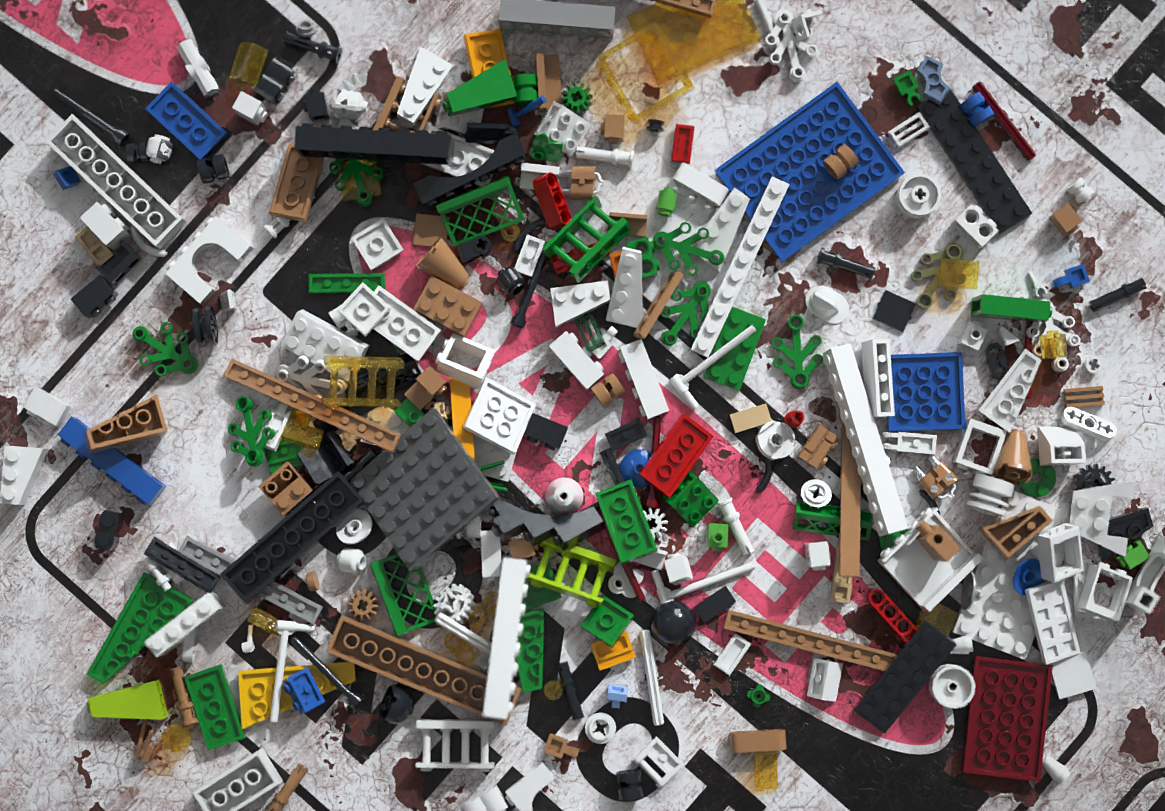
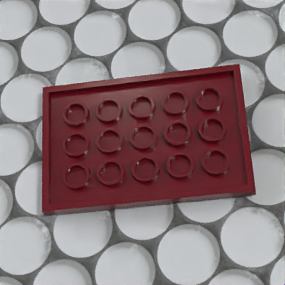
[962,656,1053,782]

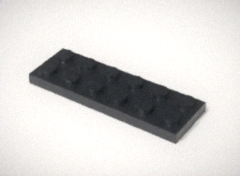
[854,620,957,734]

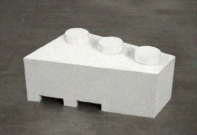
[550,281,610,328]

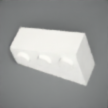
[0,445,49,505]

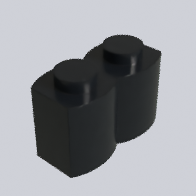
[254,58,295,104]
[94,510,124,551]

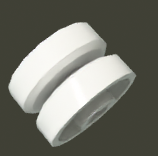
[895,173,941,219]
[928,664,975,709]

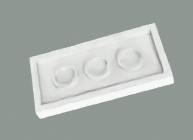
[421,126,494,187]
[373,286,441,362]

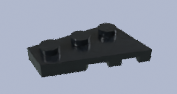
[1097,507,1153,561]

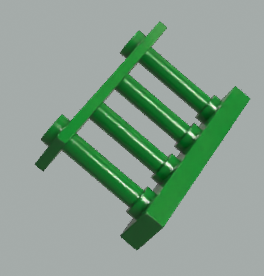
[542,196,631,283]

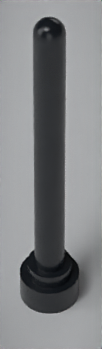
[51,88,130,146]
[510,241,547,329]
[291,637,363,709]

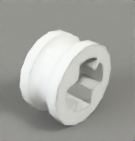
[1083,356,1103,373]

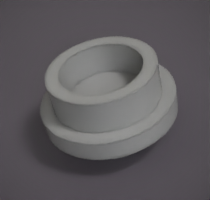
[296,21,315,38]

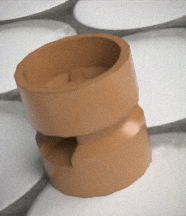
[823,144,859,180]
[590,373,626,408]

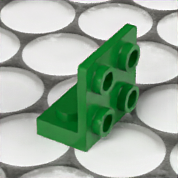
[661,471,719,527]

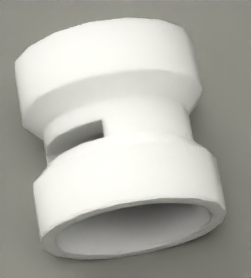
[1067,177,1094,204]

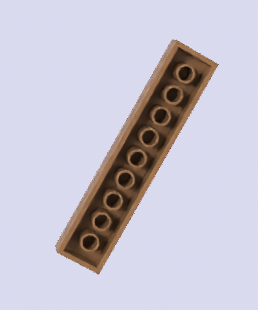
[326,615,522,726]

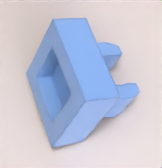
[607,684,628,708]

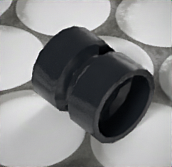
[197,154,230,184]
[616,769,643,801]

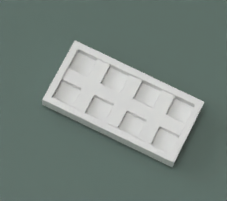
[1025,579,1080,665]

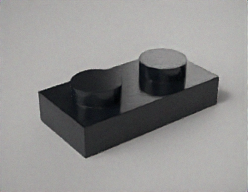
[605,418,647,452]

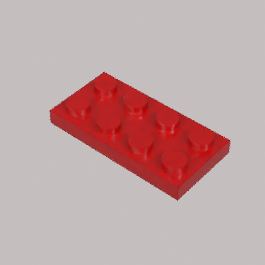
[638,413,714,498]

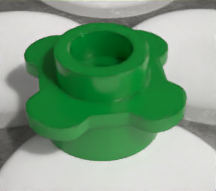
[747,684,770,708]

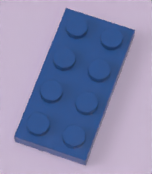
[145,81,228,159]

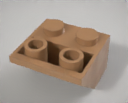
[258,461,315,516]

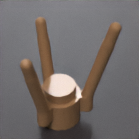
[134,719,174,762]

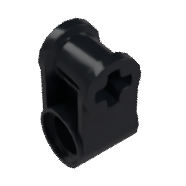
[454,236,492,265]

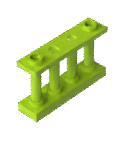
[528,537,617,607]

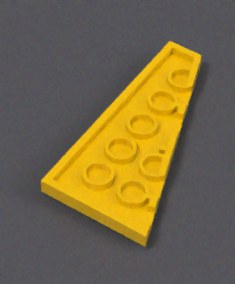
[238,662,356,729]

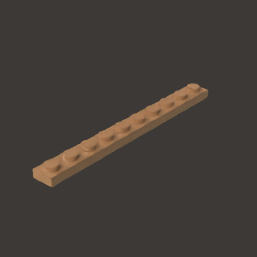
[223,359,402,453]
[724,610,897,671]

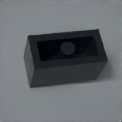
[71,275,119,319]
[524,413,568,451]

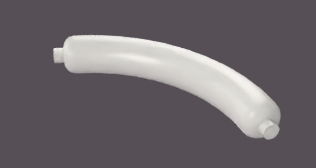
[130,224,168,257]

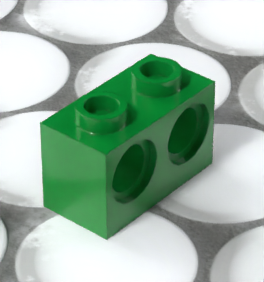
[625,237,660,280]

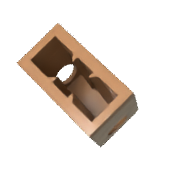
[915,519,961,562]

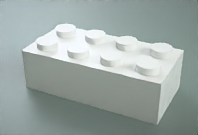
[281,310,370,382]
[193,748,283,811]

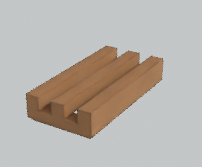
[1063,386,1105,408]

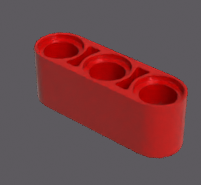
[533,172,571,230]

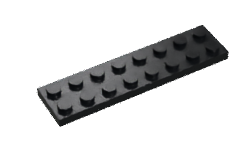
[916,89,1032,235]

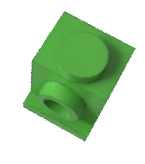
[1116,540,1150,569]

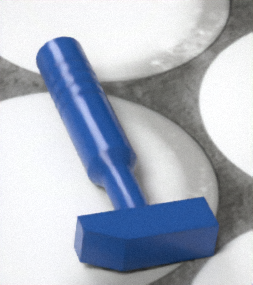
[508,95,546,127]

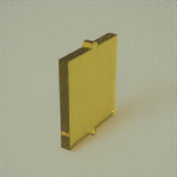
[915,604,958,636]

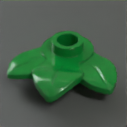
[529,133,563,162]

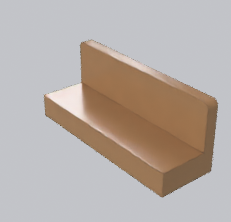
[536,51,562,112]

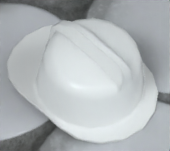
[806,286,849,324]

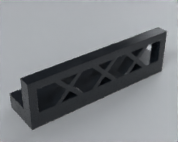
[344,353,422,400]

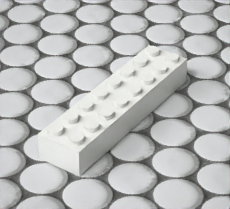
[45,114,186,249]
[483,557,530,719]

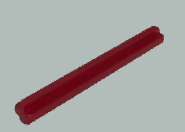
[972,81,1036,161]

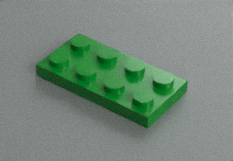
[704,307,766,391]
[595,480,658,565]
[184,664,246,750]

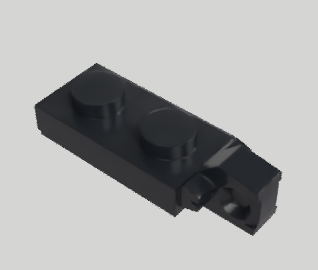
[465,123,519,144]

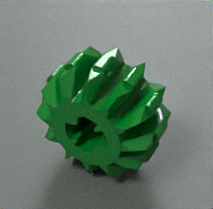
[561,82,593,115]

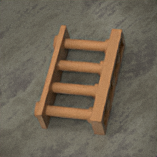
[373,76,442,166]

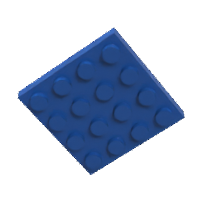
[887,352,966,432]

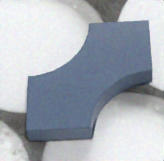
[917,56,950,105]

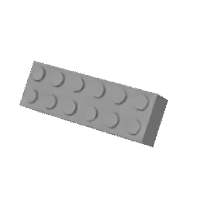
[499,0,615,41]

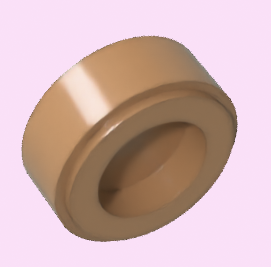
[306,571,320,591]

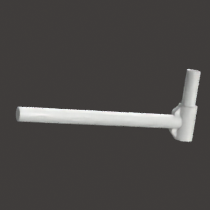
[669,325,756,409]
[651,562,755,604]
[270,620,315,722]

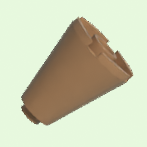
[416,238,469,289]
[993,429,1033,485]

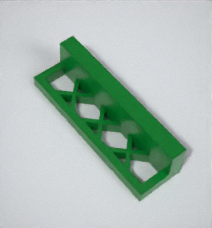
[792,500,873,541]

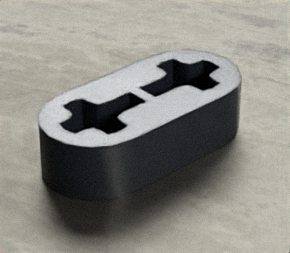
[985,343,1009,379]

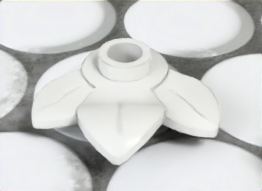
[608,562,644,598]

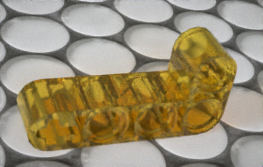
[444,591,499,664]

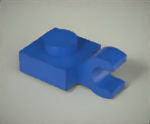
[1052,264,1090,289]

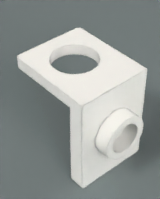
[791,9,823,41]

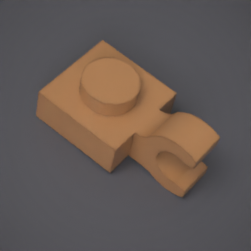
[544,733,580,759]

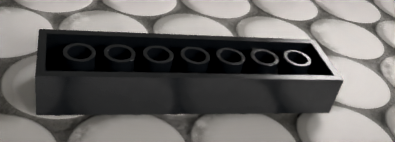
[294,123,455,165]
[220,471,364,605]

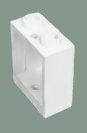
[435,333,496,389]
[952,418,1007,475]
[1037,523,1084,583]
[1077,562,1133,622]

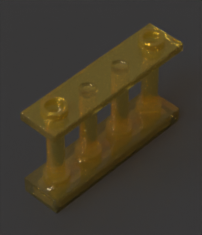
[321,356,404,410]

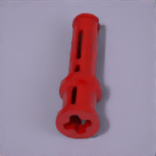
[784,411,805,429]

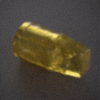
[247,606,279,636]

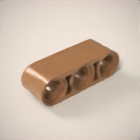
[729,729,786,753]

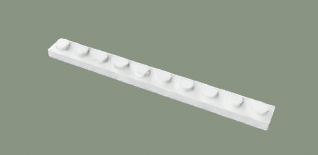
[691,177,789,358]

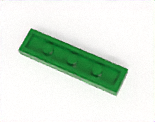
[309,273,386,294]

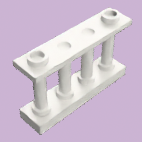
[416,719,495,772]

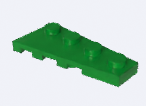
[515,608,544,693]

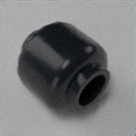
[496,267,525,296]

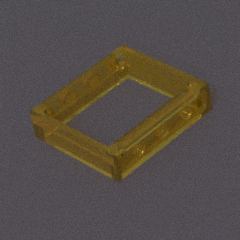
[597,21,696,124]

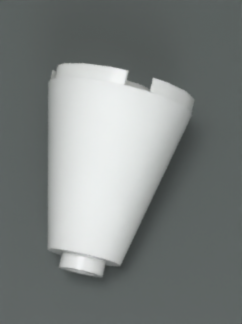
[545,478,583,515]

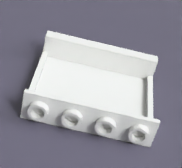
[877,507,984,612]

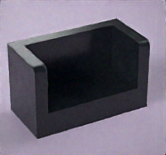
[95,240,142,285]

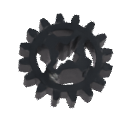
[1072,464,1115,491]

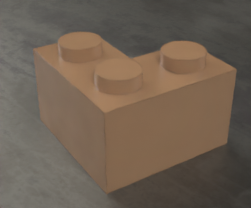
[404,366,449,411]

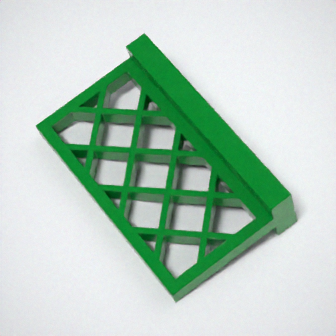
[436,176,525,247]
[370,553,437,636]

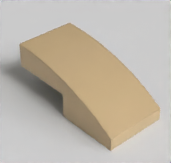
[75,226,114,266]

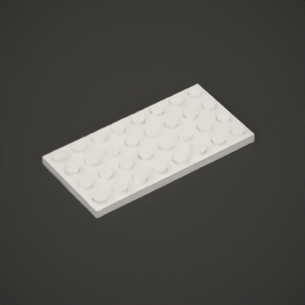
[952,491,1070,660]

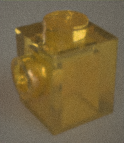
[1040,330,1068,359]

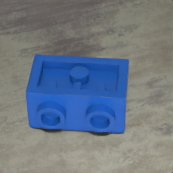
[283,667,325,715]

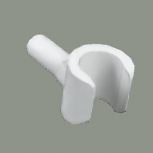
[1028,272,1047,297]
[242,625,255,653]

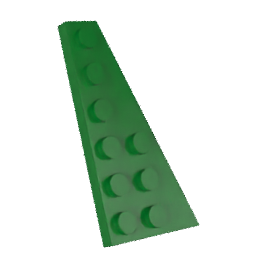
[86,572,195,684]

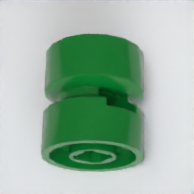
[513,74,538,106]

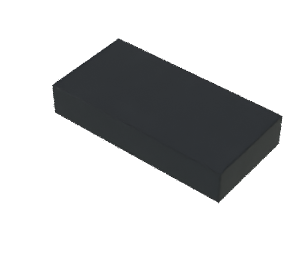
[694,586,736,623]

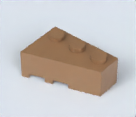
[980,506,1053,560]

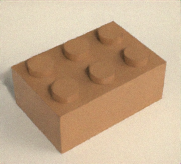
[413,275,483,338]

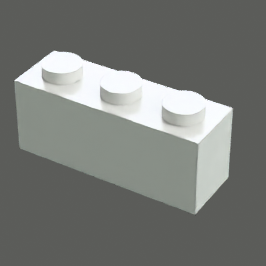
[549,331,604,390]

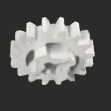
[433,584,475,624]

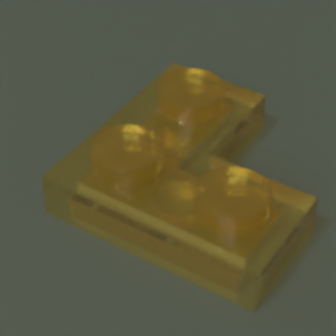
[281,408,325,450]

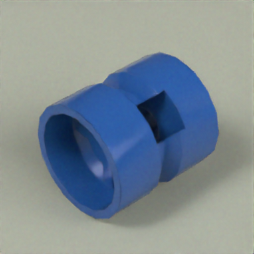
[959,92,995,127]

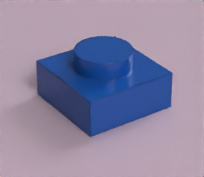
[53,166,81,190]

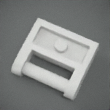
[632,736,684,789]

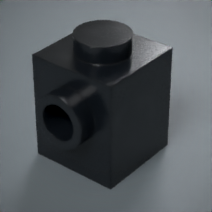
[303,90,330,121]

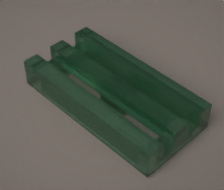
[574,311,606,353]

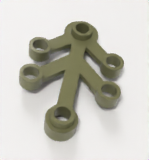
[911,243,966,309]

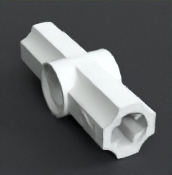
[177,39,219,97]

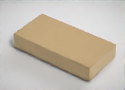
[729,404,772,433]

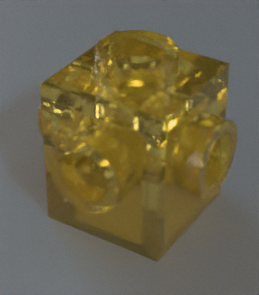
[161,723,192,752]

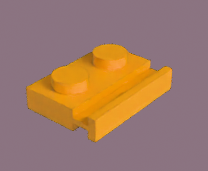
[590,631,636,670]

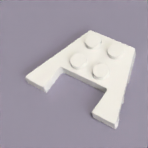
[1069,480,1136,556]

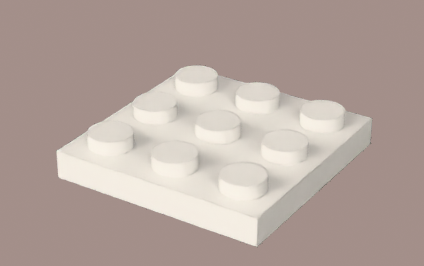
[463,377,536,455]

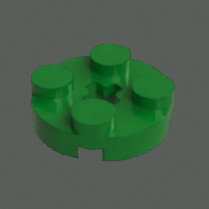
[1018,459,1056,497]

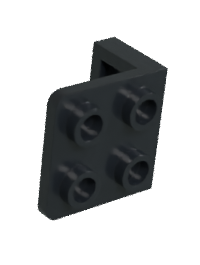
[297,430,353,485]

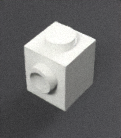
[958,321,988,352]
[664,553,693,585]

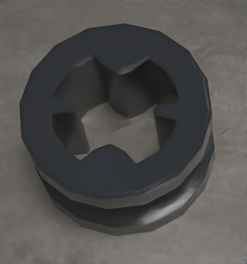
[646,119,664,133]

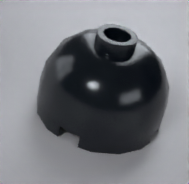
[379,684,414,724]

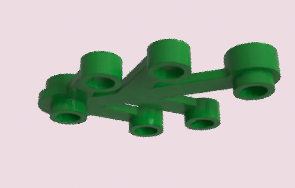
[329,159,383,206]
[652,222,725,276]
[660,281,711,346]
[772,315,823,390]
[133,322,198,376]
[228,396,275,467]

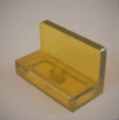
[230,42,268,86]
[753,751,778,792]

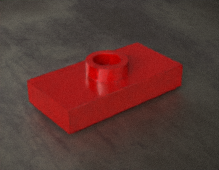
[671,124,695,165]

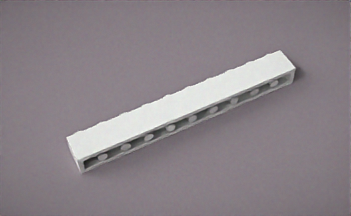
[822,344,908,537]

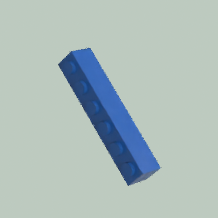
[57,416,167,505]

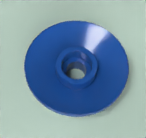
[620,449,651,488]
[1012,558,1043,595]

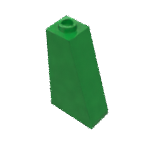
[442,60,517,117]
[970,294,1052,322]

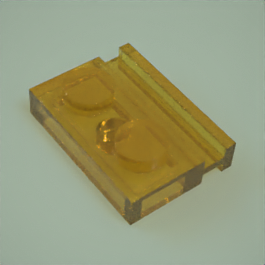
[938,258,980,290]

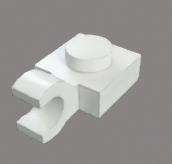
[586,326,617,359]

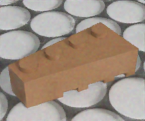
[84,394,168,454]

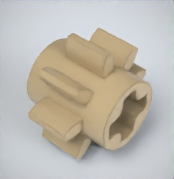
[429,401,452,423]

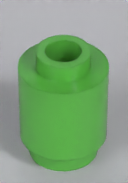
[656,187,678,217]

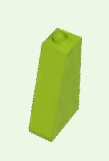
[86,679,168,720]

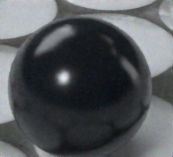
[650,601,696,647]

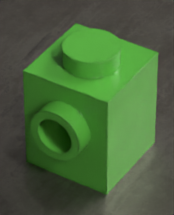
[707,523,728,551]

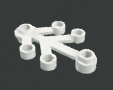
[764,9,818,82]
[1026,299,1080,372]
[275,356,348,400]

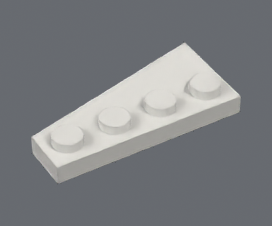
[397,47,453,126]
[692,188,750,272]
[606,247,643,328]

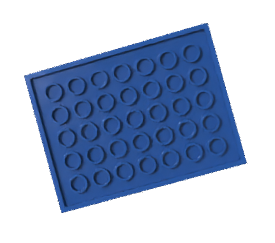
[714,82,905,263]

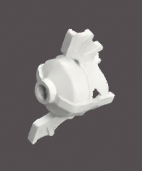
[332,72,368,129]

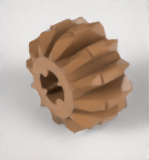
[347,589,380,622]

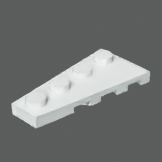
[979,349,1042,434]

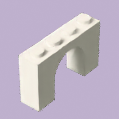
[165,216,253,306]
[1125,536,1165,614]
[145,592,227,657]
[505,761,581,811]

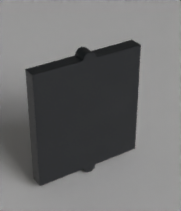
[872,290,916,332]

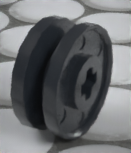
[192,305,218,348]

